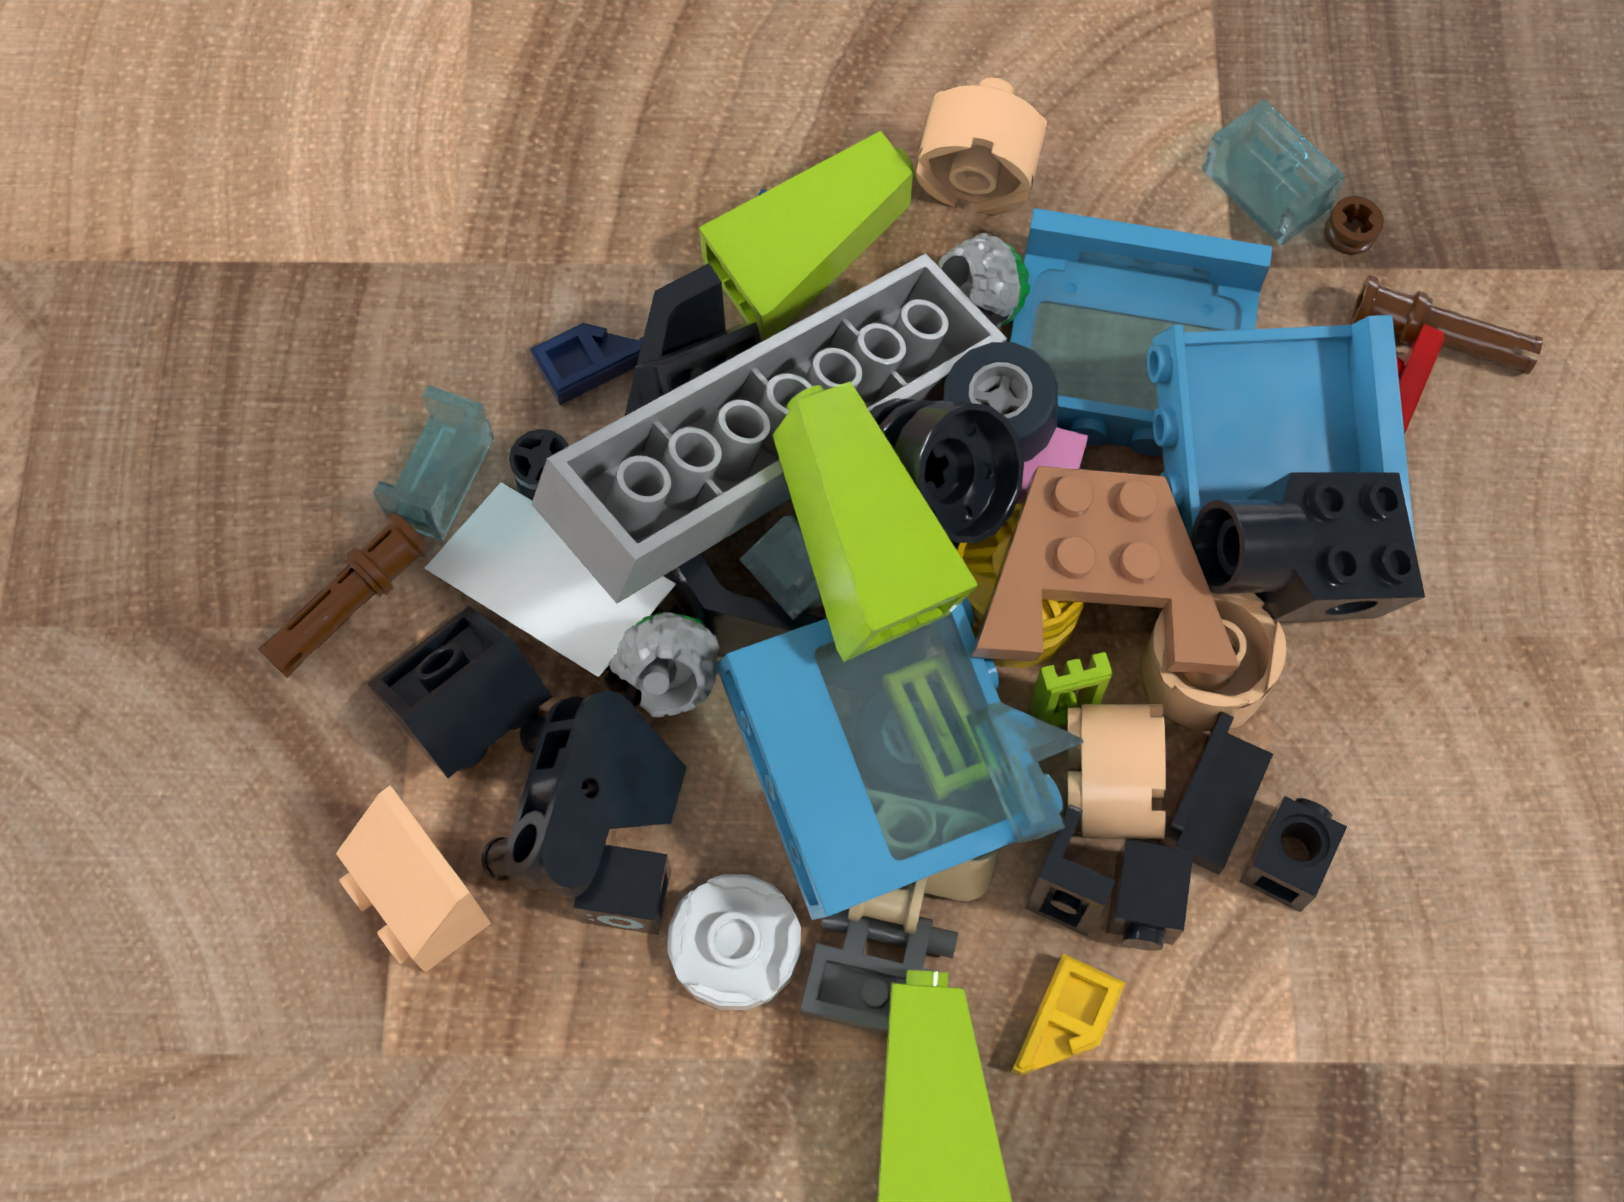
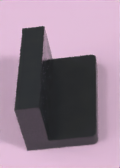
[1159,712,1273,875]
[1025,804,1115,936]

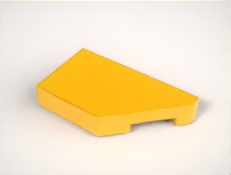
[1011,954,1126,1076]

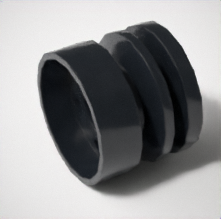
[870,398,1024,543]

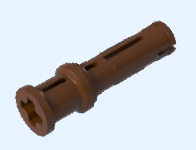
[1350,275,1543,375]
[258,511,432,678]

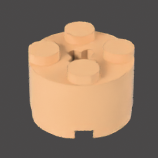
[916,78,1047,214]
[1141,593,1287,731]
[1068,704,1166,839]

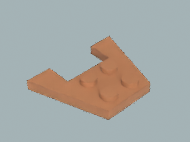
[970,466,1240,675]

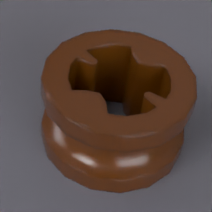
[1324,196,1384,255]

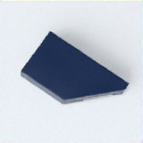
[530,323,643,405]

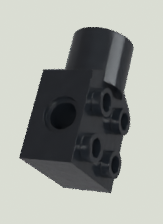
[1191,472,1425,622]

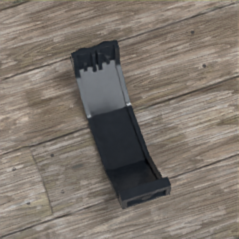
[625,263,932,697]

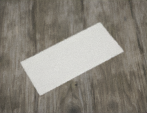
[424,482,676,677]

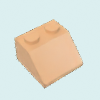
[336,786,491,973]

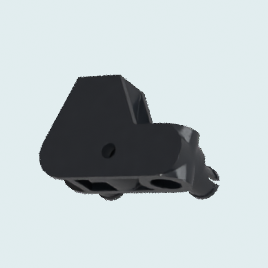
[481,690,687,899]

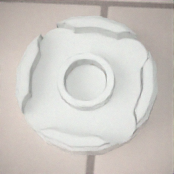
[667,874,801,1010]

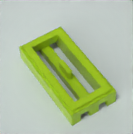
[1027,652,1113,733]

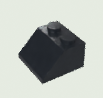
[367,606,553,778]

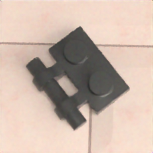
[800,908,958,1035]

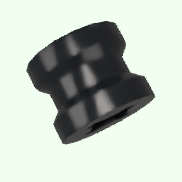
[509,429,569,501]

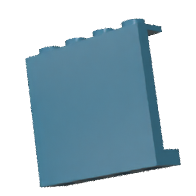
[1147,315,1416,550]

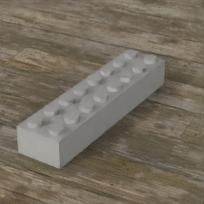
[532,253,1007,604]

